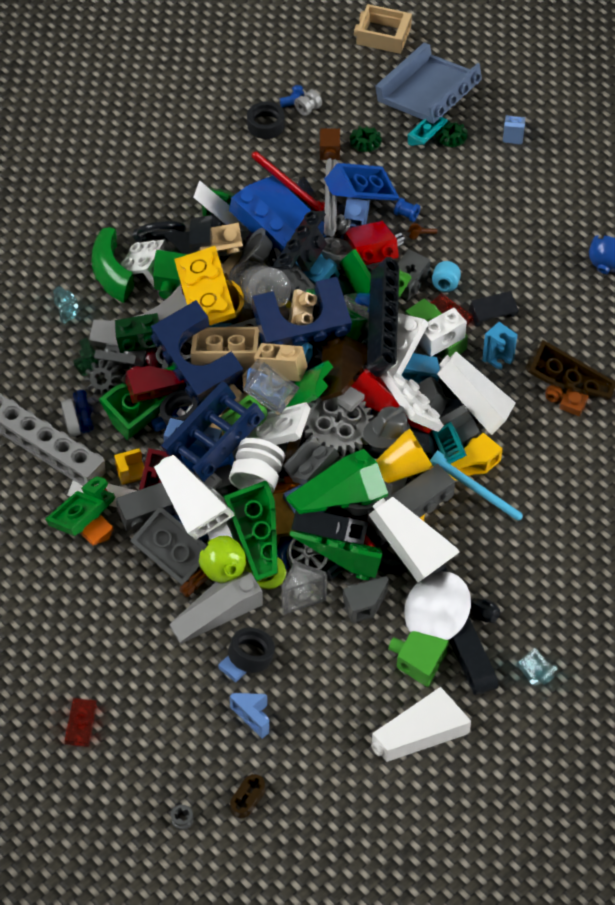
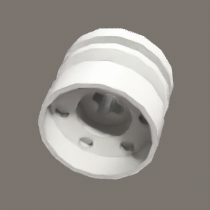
[228,438,285,493]

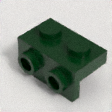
[115,313,160,353]

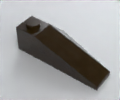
[321,335,368,401]
[525,340,615,400]

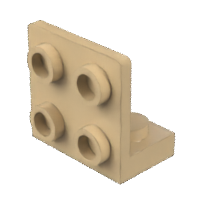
[200,223,243,255]

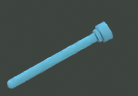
[430,450,523,521]

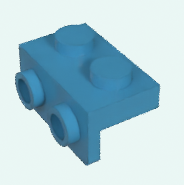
[295,254,340,285]

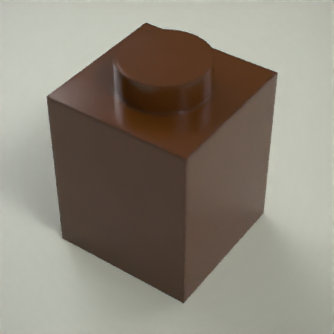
[320,128,340,160]

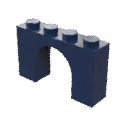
[252,277,352,346]
[150,300,244,404]

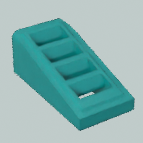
[431,422,467,464]

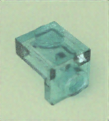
[53,286,79,324]
[516,648,558,686]

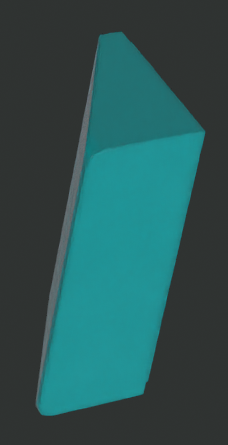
[407,117,447,146]

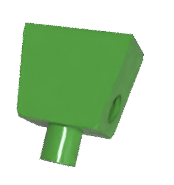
[388,631,448,687]

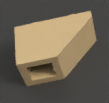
[254,343,308,381]

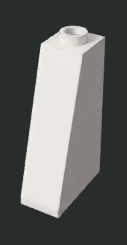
[437,352,516,435]
[154,455,235,540]
[369,497,459,582]
[371,687,471,762]

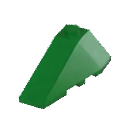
[286,449,388,514]

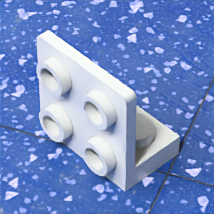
[121,239,174,287]

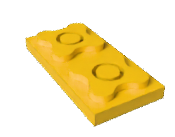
[174,246,236,325]

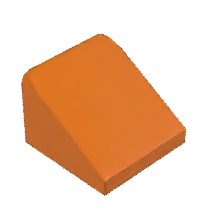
[80,515,113,546]

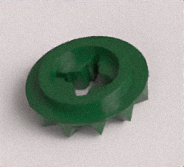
[436,120,467,147]
[350,125,382,152]

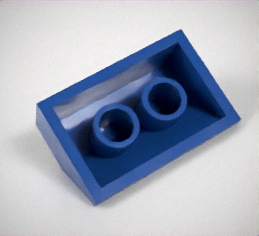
[324,163,399,201]

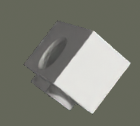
[418,308,467,357]

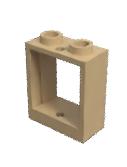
[354,4,412,54]

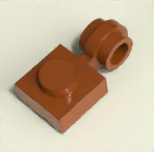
[545,385,589,417]

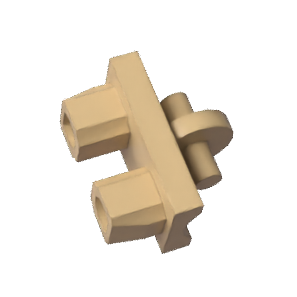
[288,289,317,325]

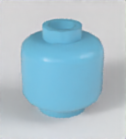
[432,261,461,292]

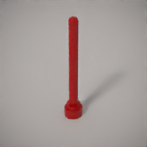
[251,151,325,212]

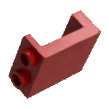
[344,221,399,265]

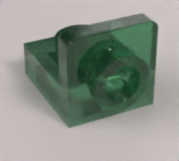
[73,337,99,376]

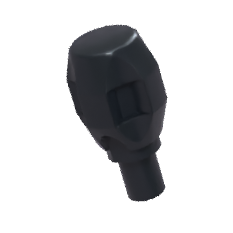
[470,598,500,623]

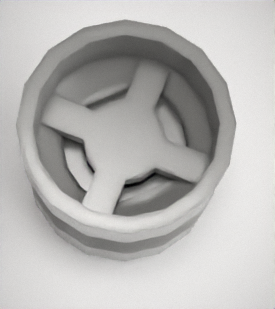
[294,89,322,116]

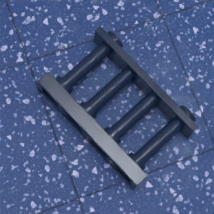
[161,381,265,482]

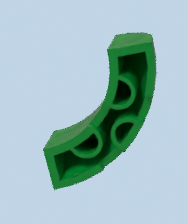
[91,227,134,303]

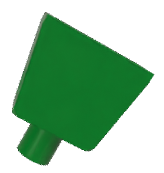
[153,249,188,299]

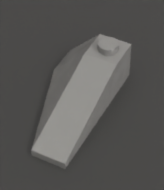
[169,570,263,644]

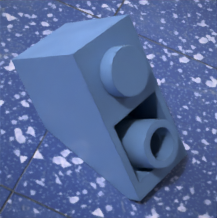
[341,197,370,239]

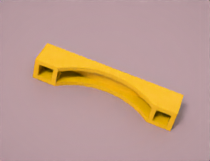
[420,433,503,521]

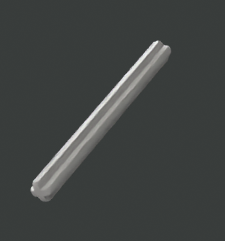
[324,158,338,237]

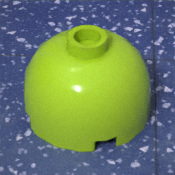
[199,536,247,583]

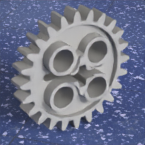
[303,398,374,456]

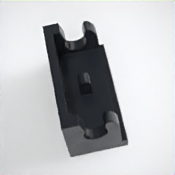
[468,291,519,326]

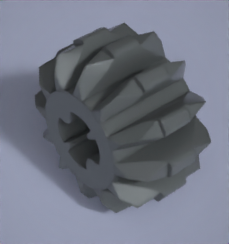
[84,360,122,396]

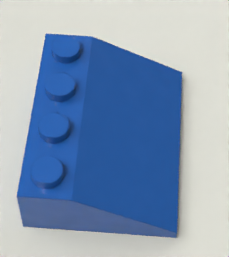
[229,175,326,252]

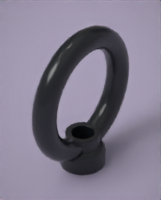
[133,221,186,243]

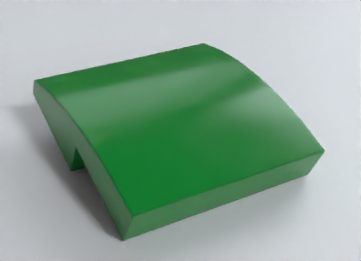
[339,249,371,294]
[286,360,333,407]

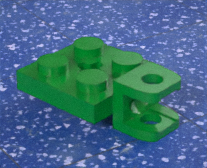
[45,476,116,536]

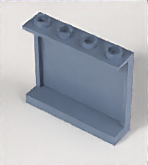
[375,43,482,124]

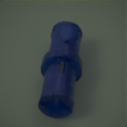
[73,390,94,433]

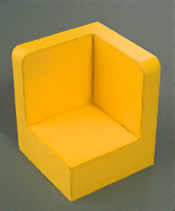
[114,448,144,485]

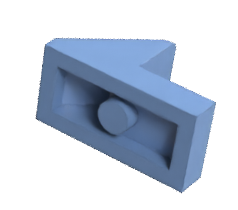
[230,693,269,739]

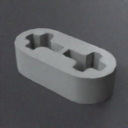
[60,399,80,437]

